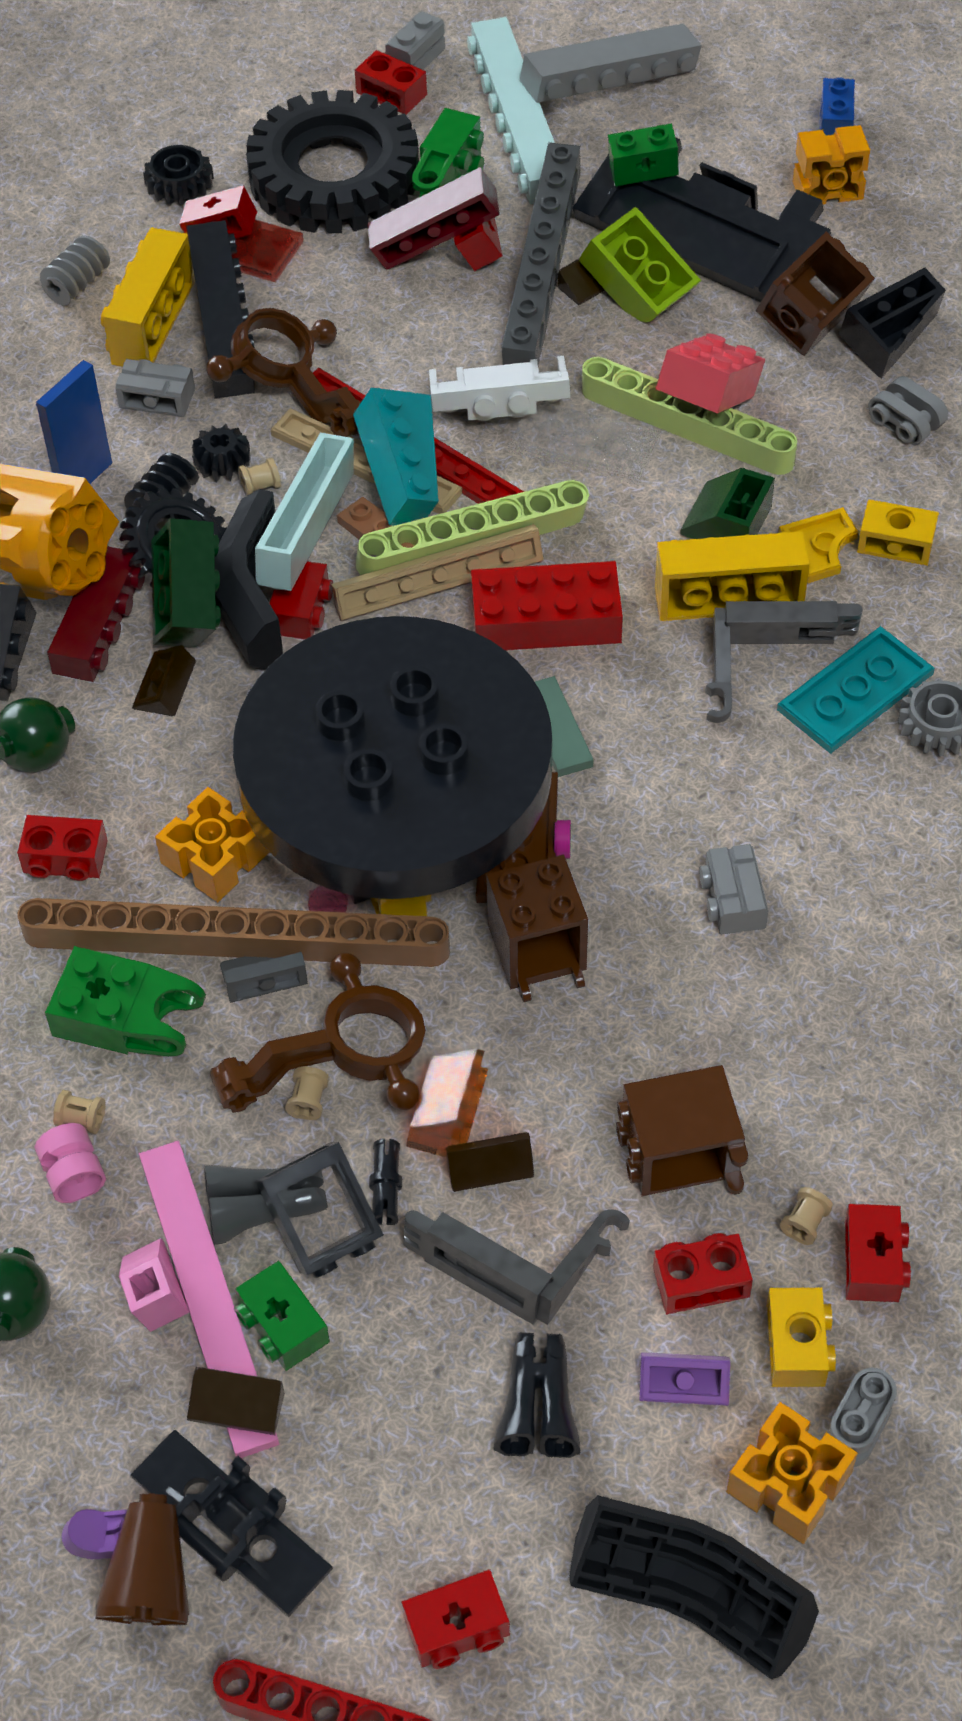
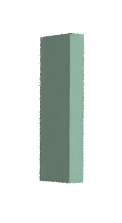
[535,676,594,777]

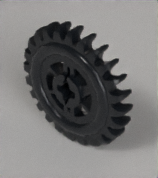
[119,488,227,587]

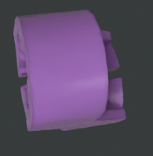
[62,1509,127,1559]

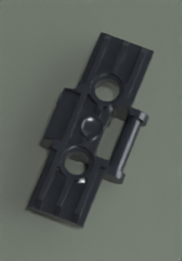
[130,1430,333,1617]

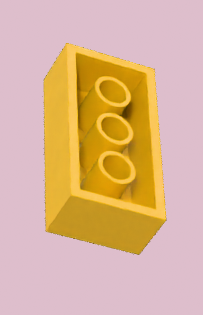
[101,227,195,367]
[655,531,810,621]

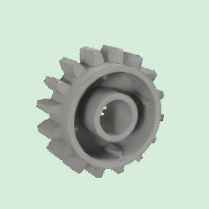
[898,679,962,756]

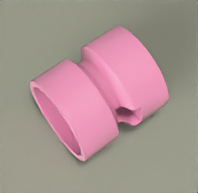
[34,1123,106,1203]

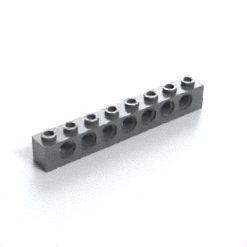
[502,142,581,366]

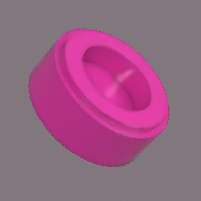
[554,820,571,859]

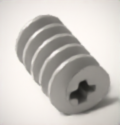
[40,235,110,306]

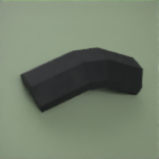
[214,489,283,670]
[569,1495,819,1680]

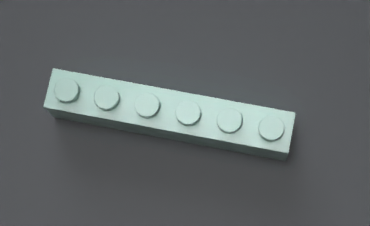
[255,432,354,591]

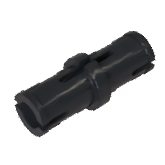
[369,1139,402,1225]

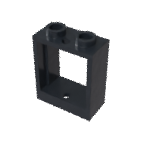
[255,1142,384,1278]

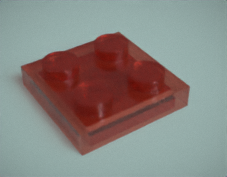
[232,219,304,282]

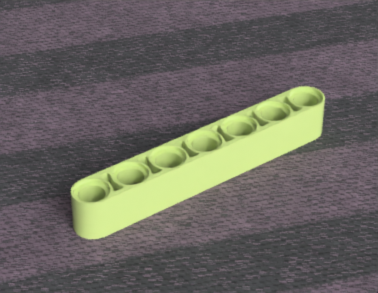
[582,357,797,475]
[355,480,589,575]

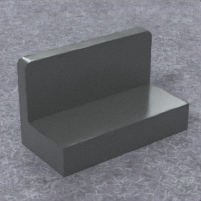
[220,952,308,1003]

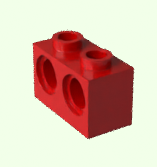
[355,50,427,115]
[17,815,108,881]
[653,1233,753,1315]

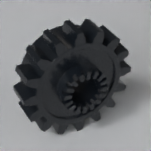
[143,145,214,205]

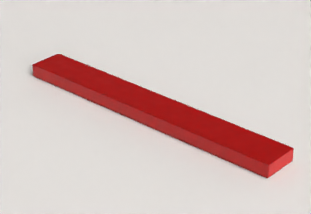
[313,368,524,504]

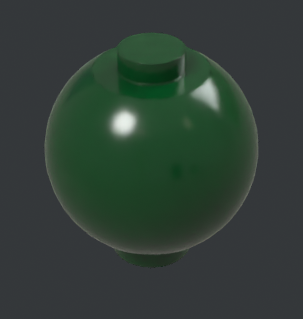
[0,697,75,773]
[0,1247,51,1341]

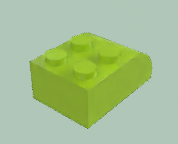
[578,207,702,322]

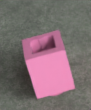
[119,1238,189,1332]

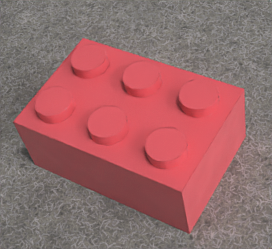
[656,333,766,414]

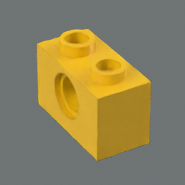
[857,499,939,566]
[766,1288,836,1387]

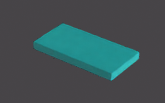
[777,626,935,754]

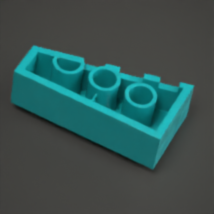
[353,387,439,526]

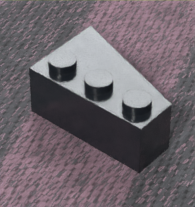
[839,267,946,379]
[0,584,37,701]

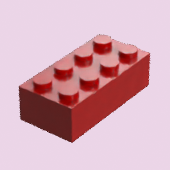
[471,561,623,650]

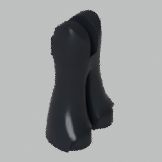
[493,1332,580,1458]

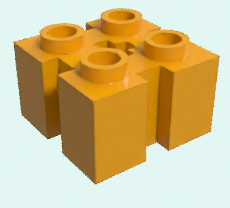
[793,125,870,204]
[155,787,270,903]
[726,1402,858,1544]

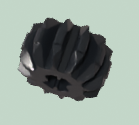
[192,424,251,483]

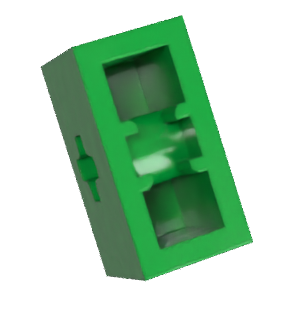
[608,123,679,186]
[234,1260,330,1371]

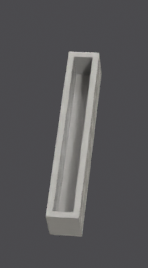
[519,23,702,103]

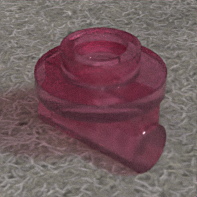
[308,886,349,913]

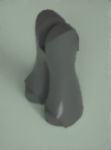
[204,1165,328,1245]

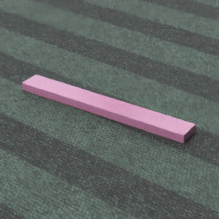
[139,1141,279,1458]

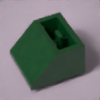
[680,467,775,539]

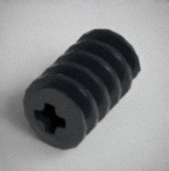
[124,453,199,508]

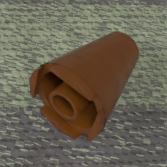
[95,1493,190,1626]

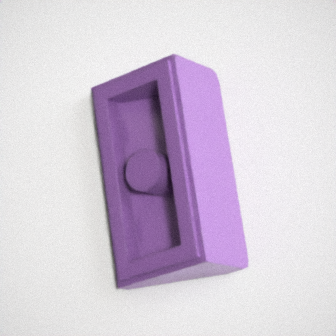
[640,1352,730,1406]

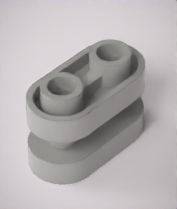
[868,376,948,445]
[829,1368,897,1467]

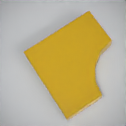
[778,507,859,583]

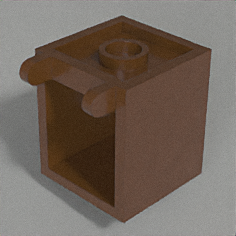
[756,231,875,356]
[486,854,588,1002]
[616,1065,748,1196]

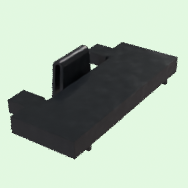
[573,138,831,302]

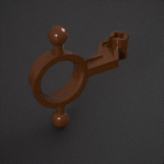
[206,308,361,437]
[210,953,426,1113]

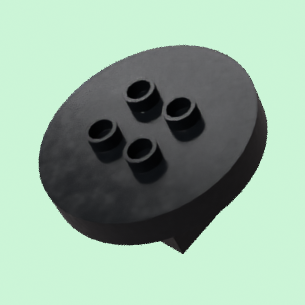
[233,616,552,904]

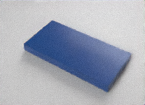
[36,360,112,484]

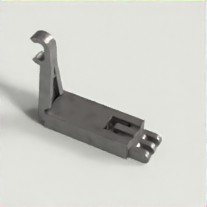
[705,601,863,723]
[403,1209,630,1325]

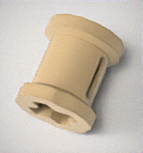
[238,457,281,496]
[285,1066,329,1120]
[53,1090,106,1134]
[780,1187,833,1245]

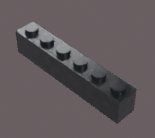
[187,220,255,399]

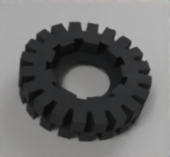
[246,90,419,234]

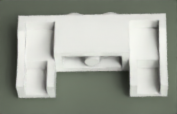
[429,356,570,421]

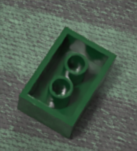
[151,518,221,648]

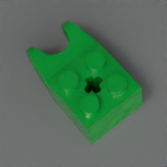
[412,108,485,197]
[45,946,206,1057]

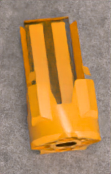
[0,464,119,600]

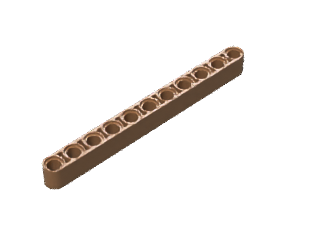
[17,898,450,967]

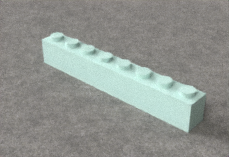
[467,17,555,204]

